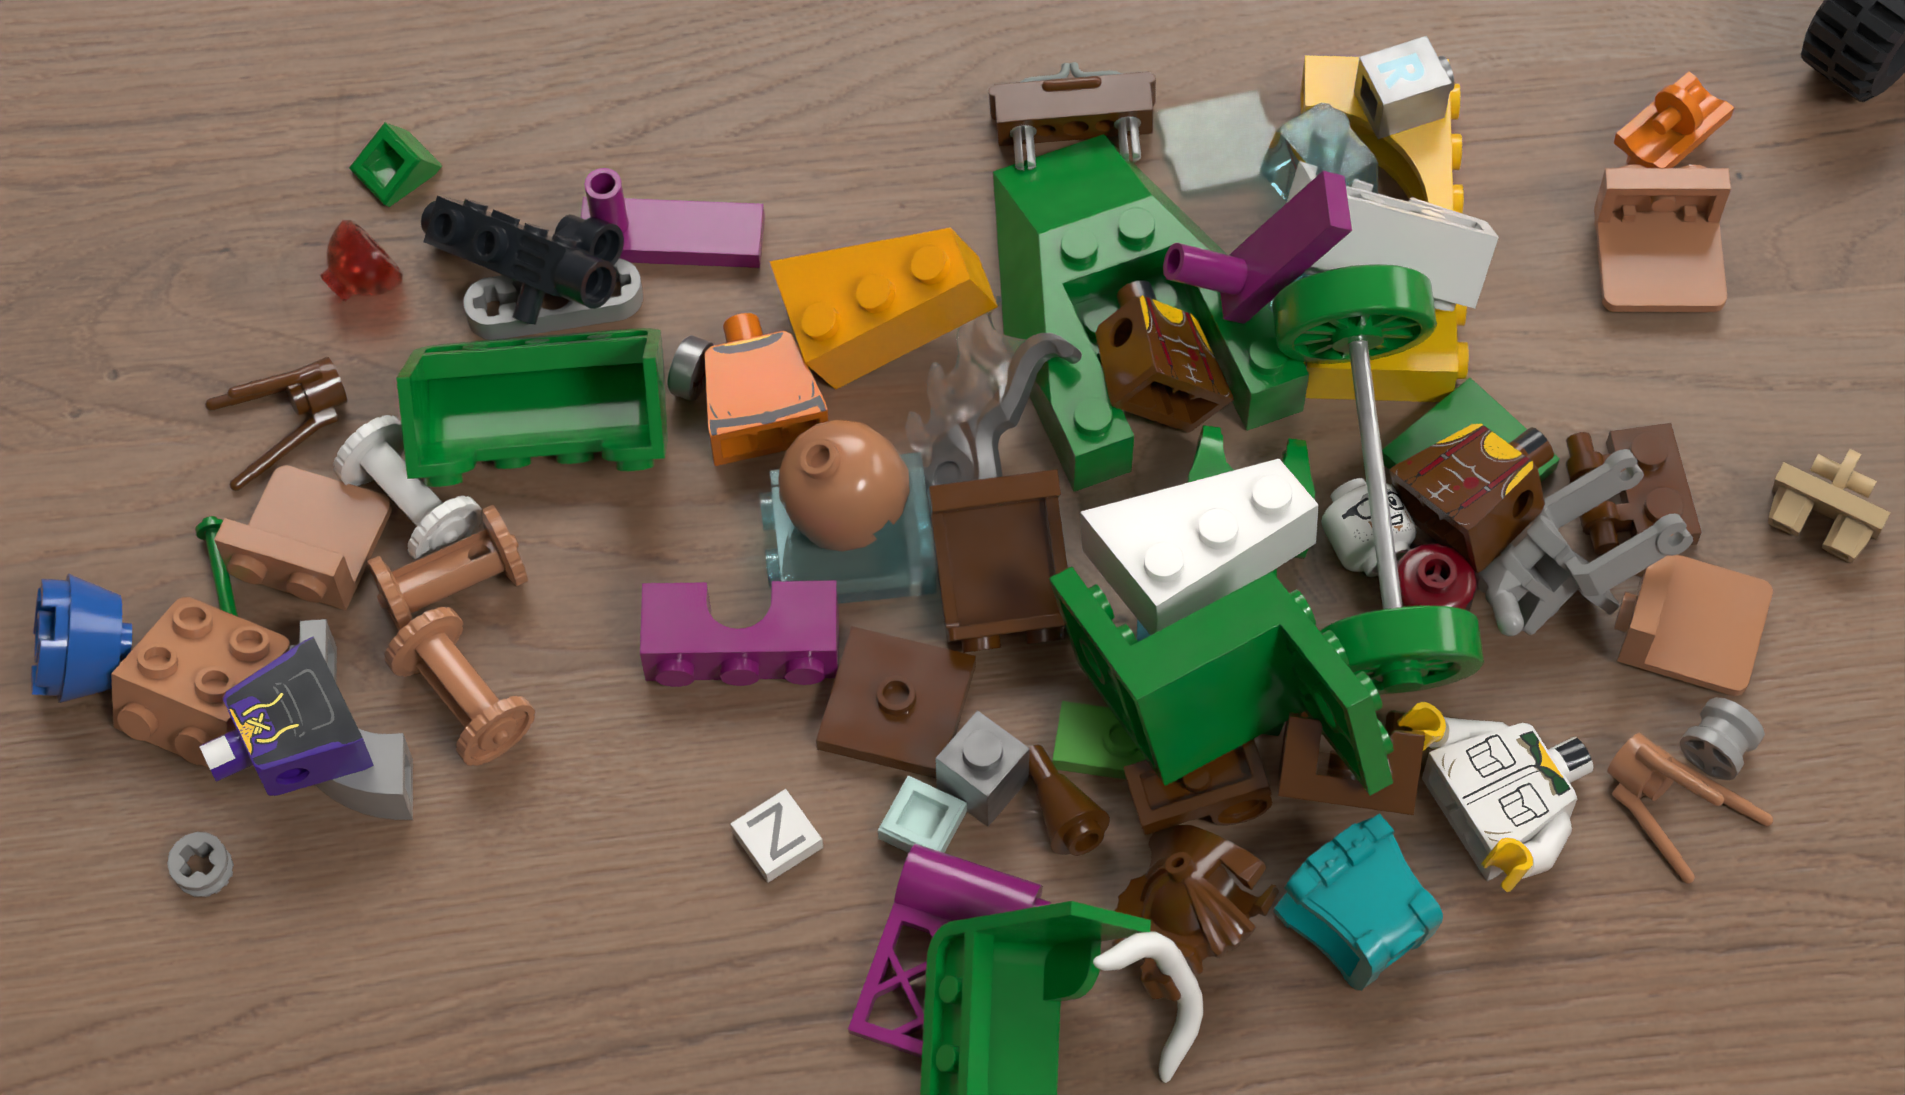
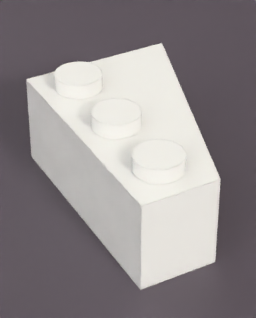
[1080,459,1318,635]

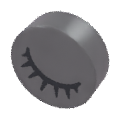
[667,335,714,401]

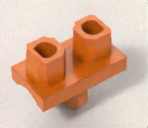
[1614,71,1734,168]

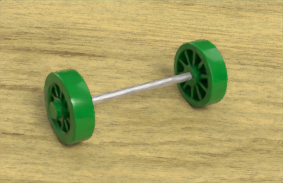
[1272,264,1484,695]

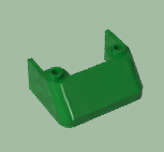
[920,901,1151,1095]

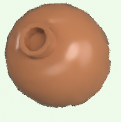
[778,419,910,552]

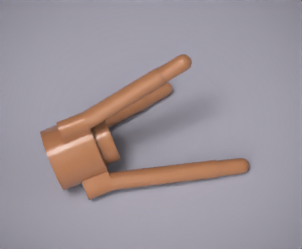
[1607,732,1773,884]

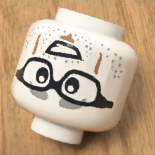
[1321,478,1417,577]

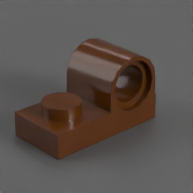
[1123,739,1272,835]

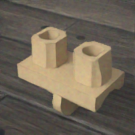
[1767,449,1891,563]

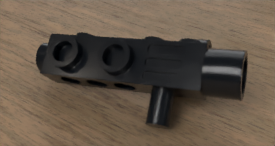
[421,196,624,325]

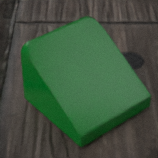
[349,122,442,207]

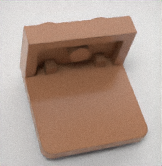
[1594,165,1731,312]
[214,465,392,610]
[1614,517,1773,696]
[111,597,290,768]

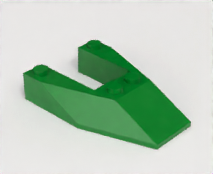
[993,134,1309,492]

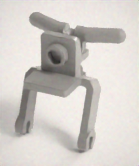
[1475,449,1693,636]

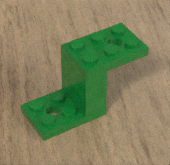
[1049,566,1394,796]

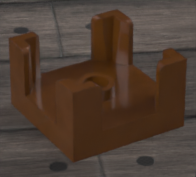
[1278,710,1425,815]

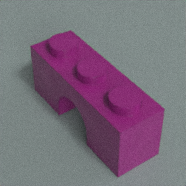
[640,580,839,687]

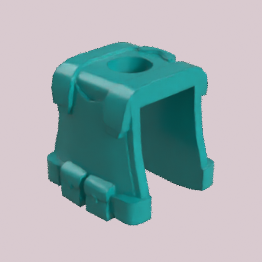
[1273,814,1443,991]

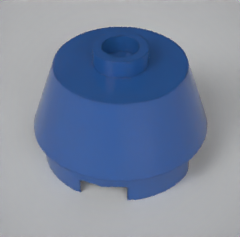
[31,573,132,703]

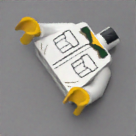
[1397,702,1593,892]

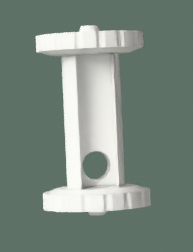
[334,415,482,561]

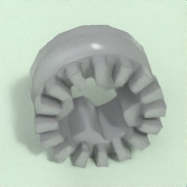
[167,832,234,897]

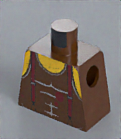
[1095,281,1234,433]
[1389,424,1554,573]

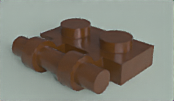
[1566,423,1702,555]

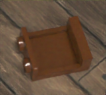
[926,469,1068,653]

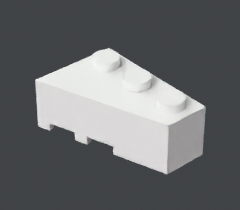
[1286,161,1499,311]

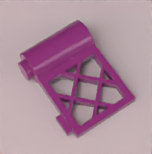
[848,843,1051,1058]

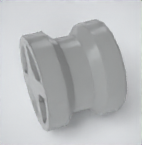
[1680,697,1765,781]

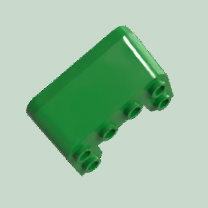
[396,328,668,487]

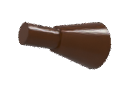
[1028,744,1110,856]

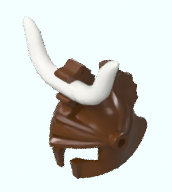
[1093,825,1279,1083]

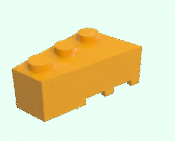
[769,227,998,390]

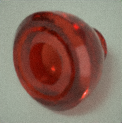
[320,220,403,302]

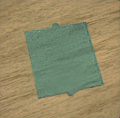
[1156,90,1284,197]

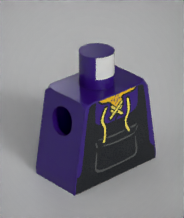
[199,636,374,796]

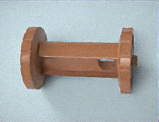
[367,505,528,632]
[384,607,535,766]

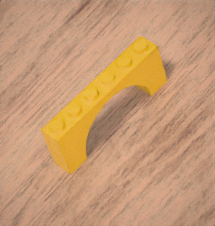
[1300,55,1469,402]

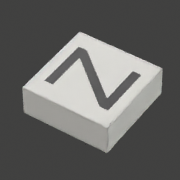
[730,789,823,883]

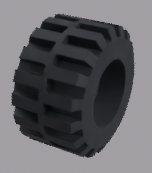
[1801,0,1905,102]

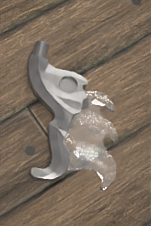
[905,294,1082,494]

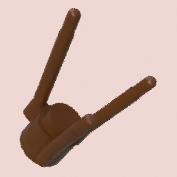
[205,357,347,491]

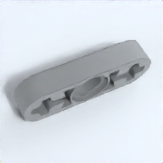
[464,258,643,340]

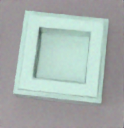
[878,776,967,853]

